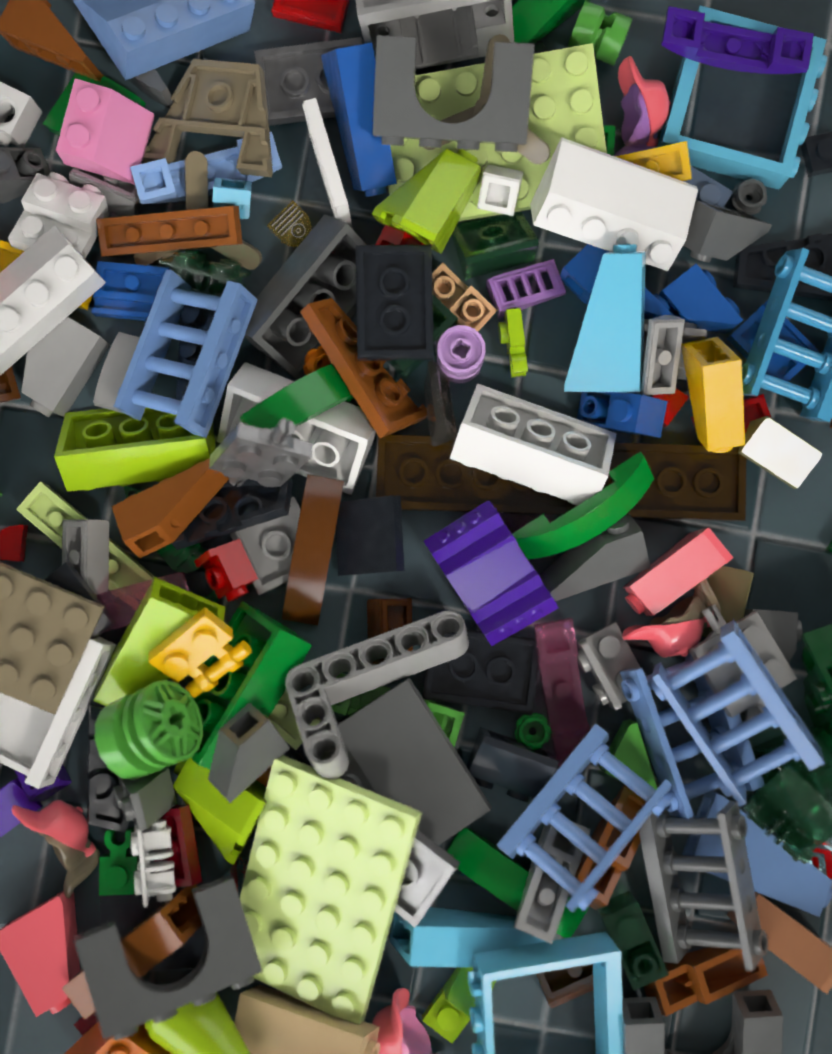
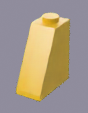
[681,337,745,453]

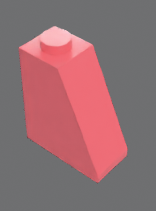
[623,527,734,616]
[0,891,80,1017]

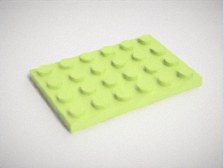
[388,43,607,221]
[240,755,422,1024]

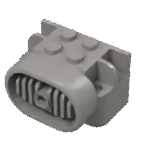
[356,0,514,70]

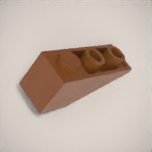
[111,458,229,559]

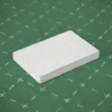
[302,98,352,228]

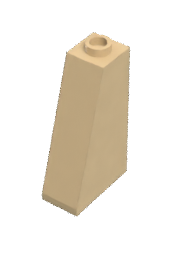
[234,984,380,1054]

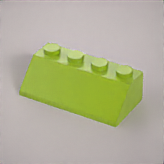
[54,408,216,492]

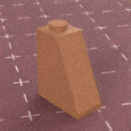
[727,892,832,994]

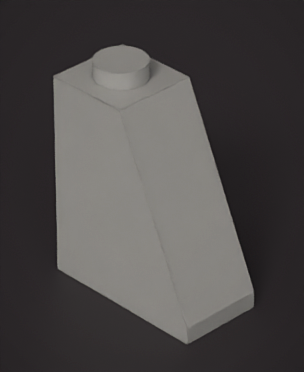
[21,317,110,417]

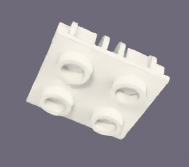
[131,819,176,907]

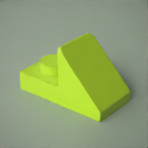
[422,967,496,1044]

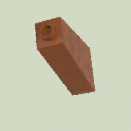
[62,885,202,1019]

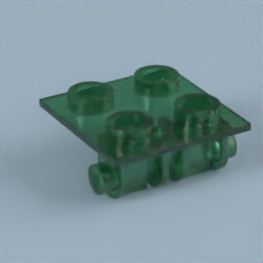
[159,249,251,294]
[743,764,832,865]

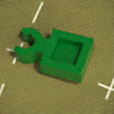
[99,827,140,895]

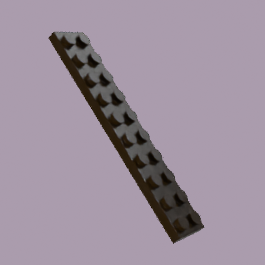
[376,435,747,522]

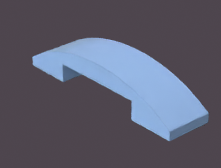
[130,131,282,204]

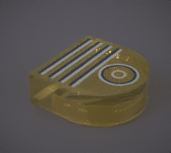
[267,200,312,247]

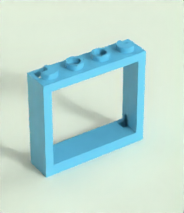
[658,6,827,190]
[468,932,624,1054]

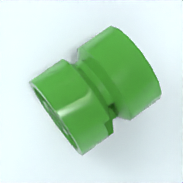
[568,0,633,66]

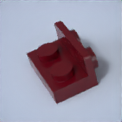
[149,804,202,887]

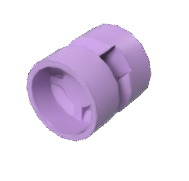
[437,325,486,383]

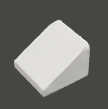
[477,165,523,216]

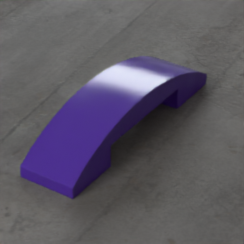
[661,6,814,74]

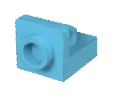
[212,178,252,219]

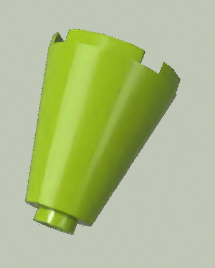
[145,992,251,1054]

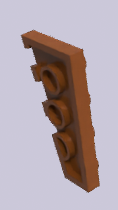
[300,298,431,439]

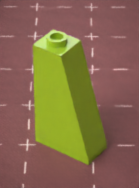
[93,577,225,707]

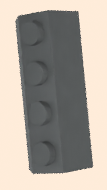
[244,214,366,380]

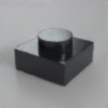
[800,132,832,177]

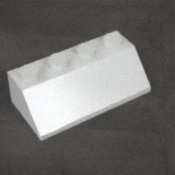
[530,137,698,271]
[0,225,106,375]
[217,362,376,495]
[450,383,617,505]

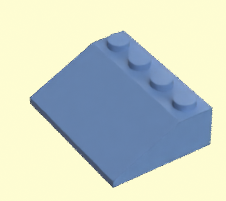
[73,0,255,81]

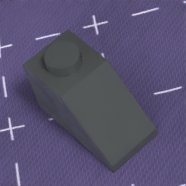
[683,200,772,263]

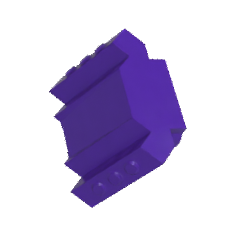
[423,500,558,646]

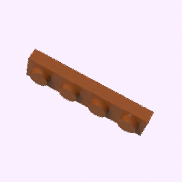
[96,206,243,256]

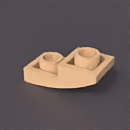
[432,262,498,332]

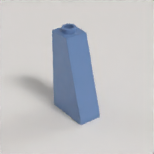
[682,790,832,917]

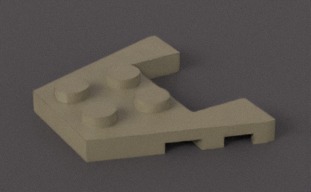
[143,59,273,178]

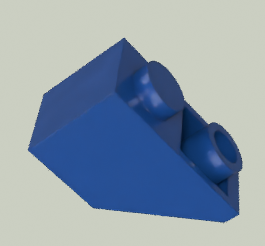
[659,263,743,334]
[577,392,668,438]

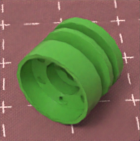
[95,680,203,780]

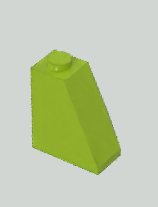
[372,148,482,254]
[173,758,267,865]

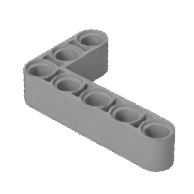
[285,610,469,779]

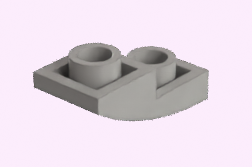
[93,332,140,414]

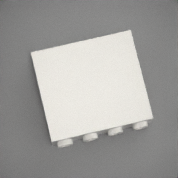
[0,636,116,789]

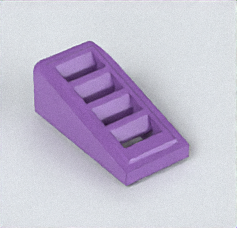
[486,259,566,319]

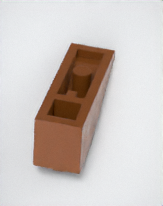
[0,0,103,82]

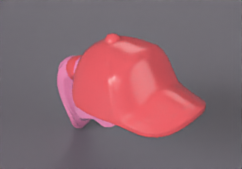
[372,988,437,1054]

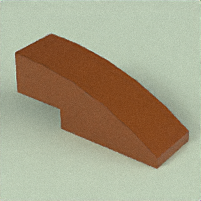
[575,785,647,910]
[639,947,768,1016]

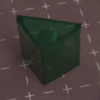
[452,211,539,280]

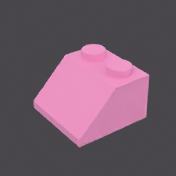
[56,78,155,185]

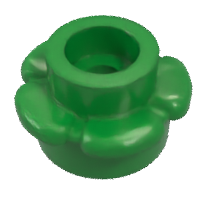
[514,713,551,750]

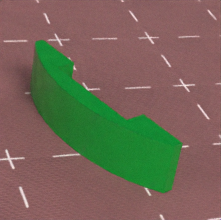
[240,364,355,429]
[513,452,654,559]
[446,827,589,938]

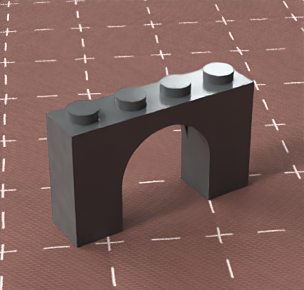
[373,35,534,152]
[74,875,263,1041]
[622,990,783,1054]

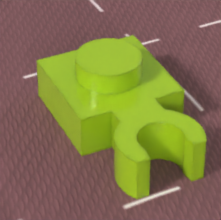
[498,308,528,377]

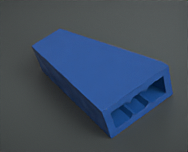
[321,43,397,197]

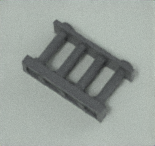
[636,801,768,970]

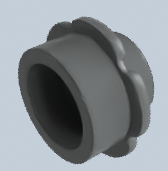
[732,179,767,215]

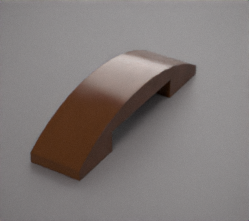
[282,474,344,626]

